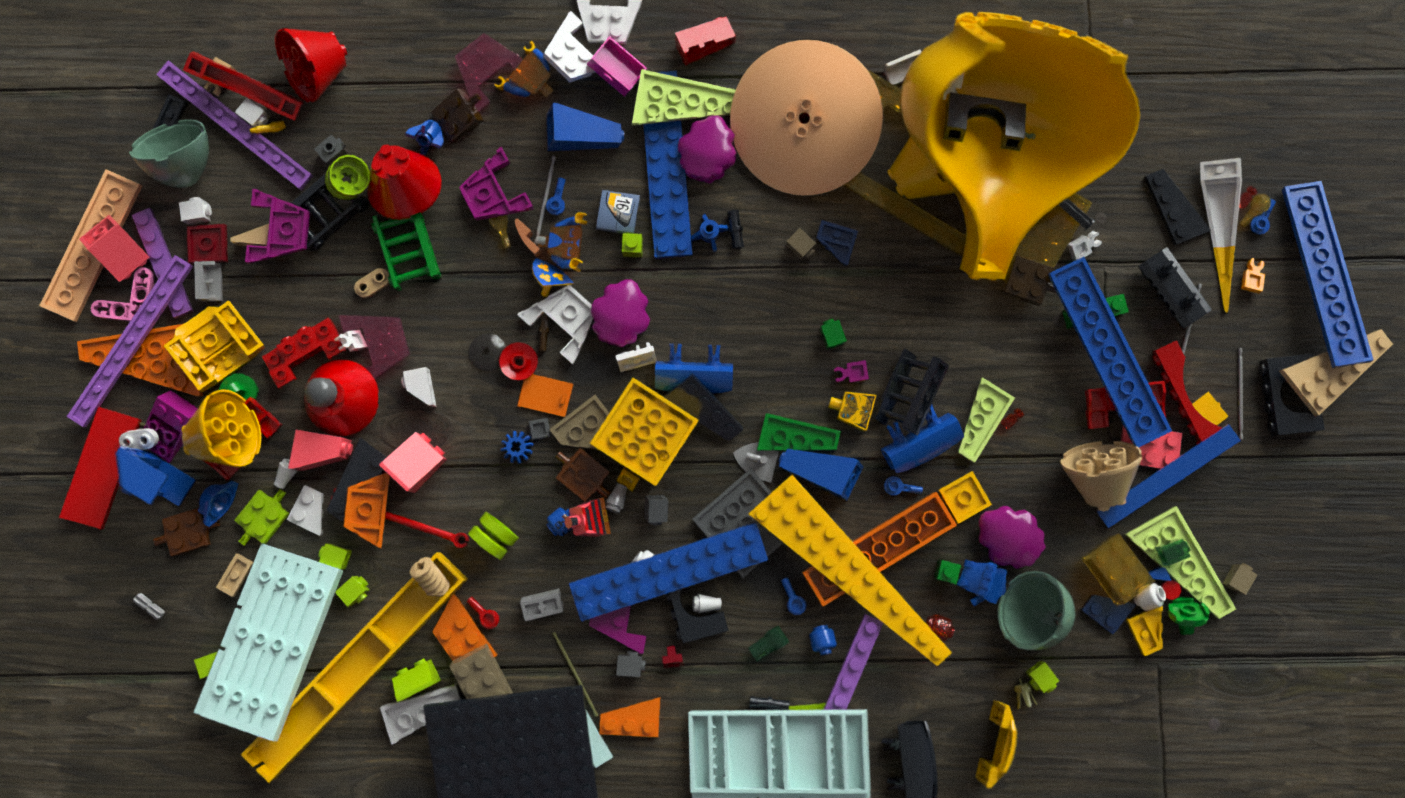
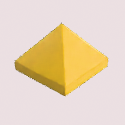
[617,468,639,491]

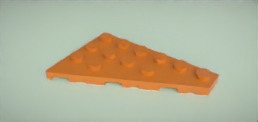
[77,324,203,397]

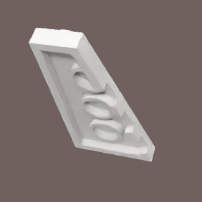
[380,684,462,745]

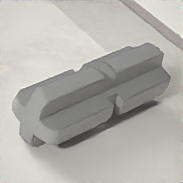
[133,593,165,620]

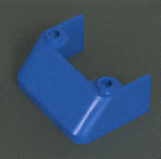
[115,446,196,506]

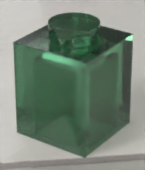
[1155,539,1190,566]

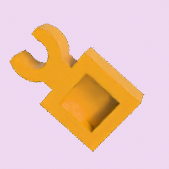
[1241,258,1265,294]

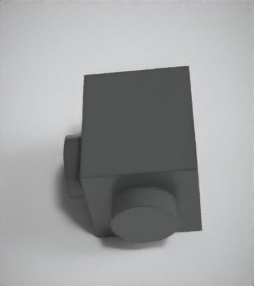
[314,135,348,167]
[644,495,668,525]
[616,651,646,677]

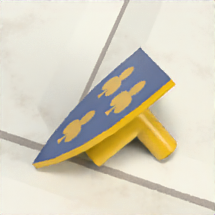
[532,258,574,297]

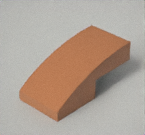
[515,218,542,257]

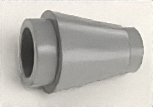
[605,483,627,514]

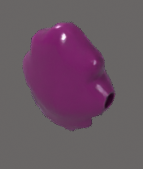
[678,115,737,184]
[590,279,650,347]
[979,506,1045,569]

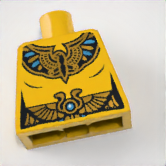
[828,392,876,432]

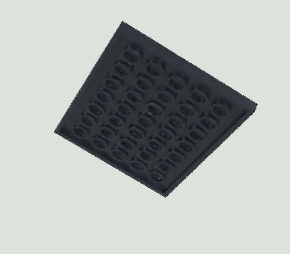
[423,685,598,798]

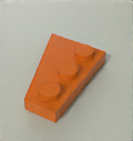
[599,697,660,737]

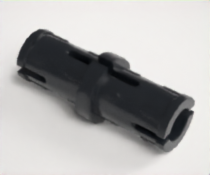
[727,210,744,250]
[749,696,789,710]

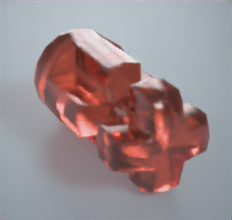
[1239,186,1257,209]
[1001,408,1024,430]

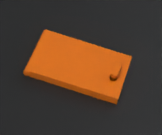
[517,374,574,417]

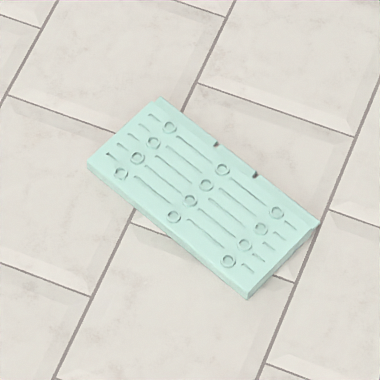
[194,543,343,742]
[688,710,870,798]

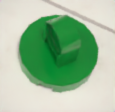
[219,374,259,401]
[1168,597,1210,635]

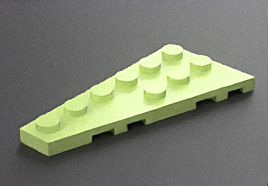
[631,69,736,126]
[1124,506,1236,619]

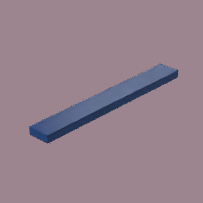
[1097,425,1241,528]

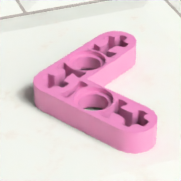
[91,267,155,321]

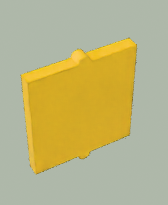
[1192,392,1229,425]

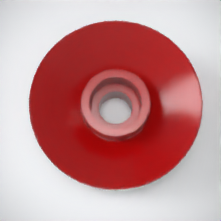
[499,342,538,381]

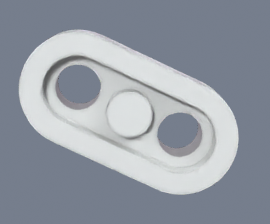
[119,428,159,450]

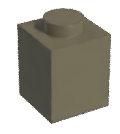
[786,228,816,260]
[1222,563,1257,595]

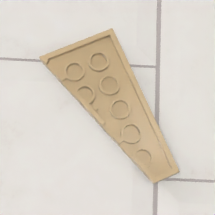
[1279,329,1393,416]

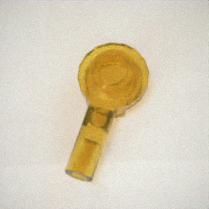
[1239,194,1271,228]
[489,215,511,249]

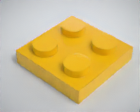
[938,471,992,524]

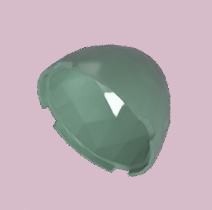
[129,120,209,188]
[998,571,1075,650]

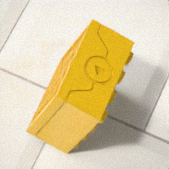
[590,378,699,486]

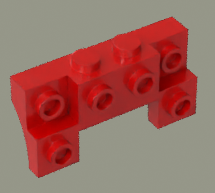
[262,318,347,389]
[1085,381,1166,429]
[203,397,283,480]

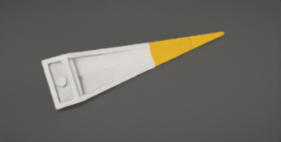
[1200,158,1242,313]

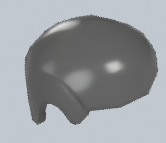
[304,378,337,407]

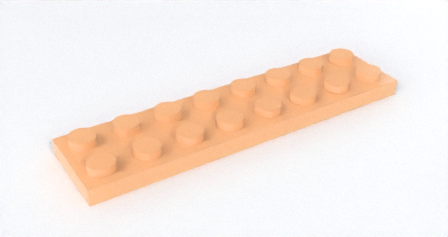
[39,170,142,322]

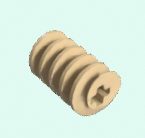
[410,557,450,597]

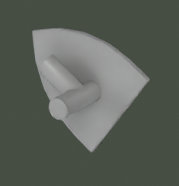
[733,442,779,483]

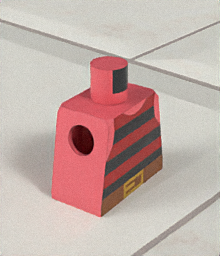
[565,497,611,537]

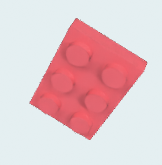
[1121,425,1182,469]

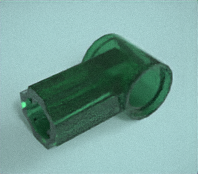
[748,625,789,662]

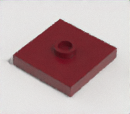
[187,224,228,265]

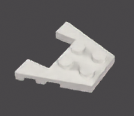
[577,0,643,44]
[543,12,595,82]
[517,285,594,364]

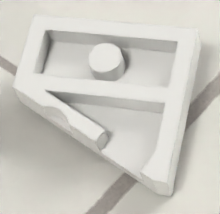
[287,485,323,536]

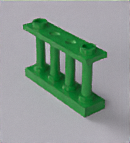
[371,212,442,291]

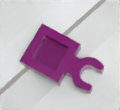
[834,360,869,383]

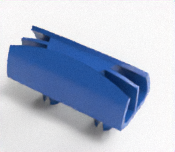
[655,343,733,394]
[881,405,964,474]

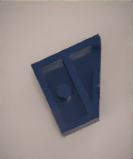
[816,220,858,266]
[1080,594,1136,635]

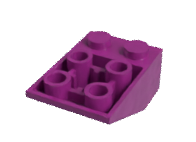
[144,390,198,463]

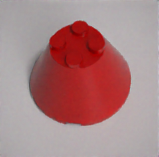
[275,28,347,103]
[367,144,442,220]
[304,360,379,436]

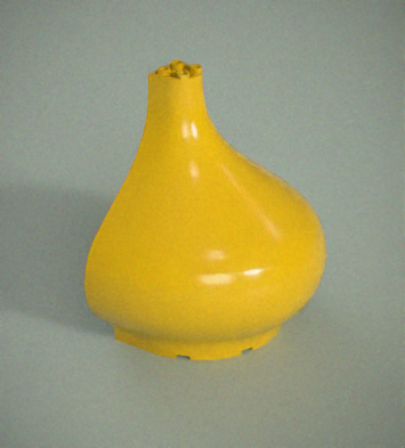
[901,12,1140,281]

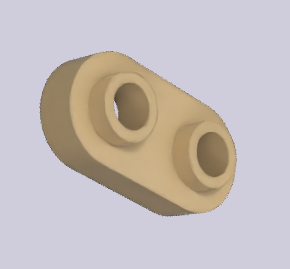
[354,268,390,298]

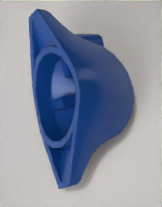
[198,481,238,527]

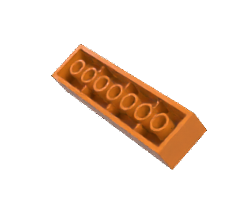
[802,492,957,606]

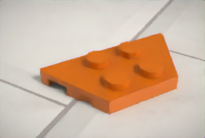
[343,473,390,548]
[433,594,498,661]

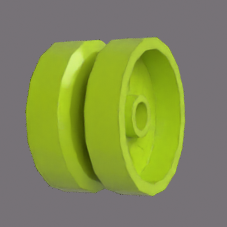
[468,512,519,560]

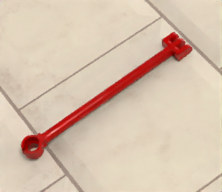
[331,488,469,548]

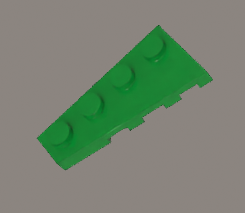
[757,413,841,451]

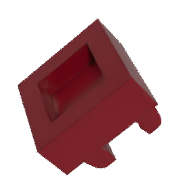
[662,646,684,669]

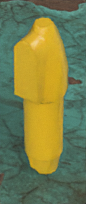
[250,121,286,134]

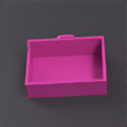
[587,36,647,96]

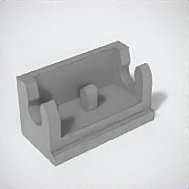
[194,261,223,302]
[520,588,563,621]

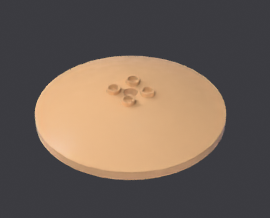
[730,40,883,195]

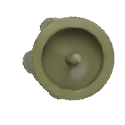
[1014,678,1038,709]

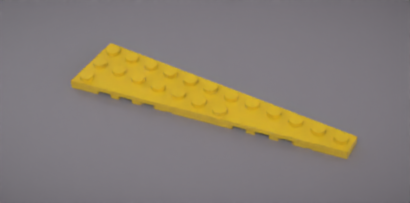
[748,475,952,666]

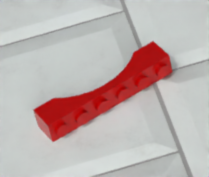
[183,51,303,121]
[1152,340,1222,445]

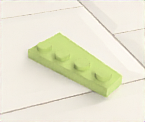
[957,377,1015,463]

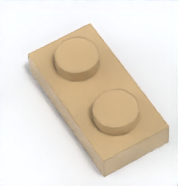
[216,553,253,597]

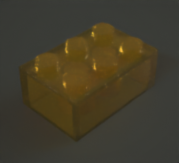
[1081,533,1155,606]

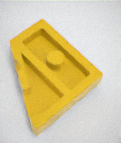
[1126,606,1163,656]

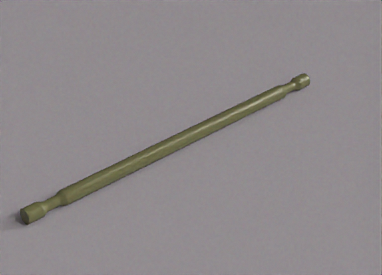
[552,632,598,717]

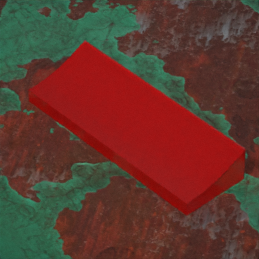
[59,407,142,529]

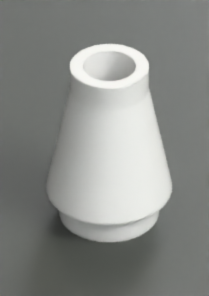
[274,459,298,489]
[692,594,721,614]

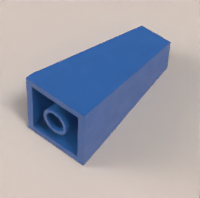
[546,103,624,151]
[779,449,864,501]

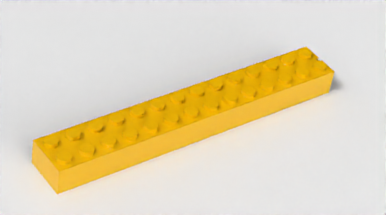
[241,552,468,783]

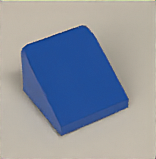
[1142,567,1171,581]

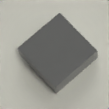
[529,418,551,440]

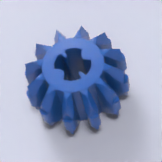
[501,431,534,464]

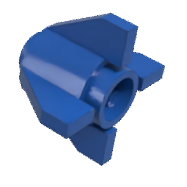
[405,120,444,155]
[691,214,728,252]

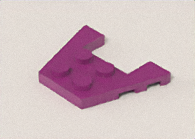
[459,147,534,221]
[245,189,310,264]
[589,605,646,654]

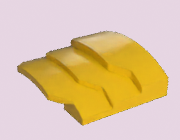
[163,300,265,393]
[975,700,1016,788]

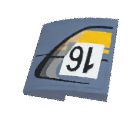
[596,190,640,234]

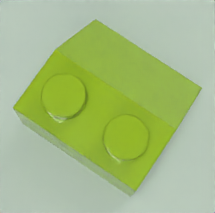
[392,659,441,702]

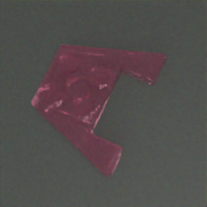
[455,33,534,112]
[339,315,410,379]

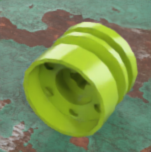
[325,155,370,200]

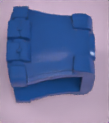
[957,560,1007,604]

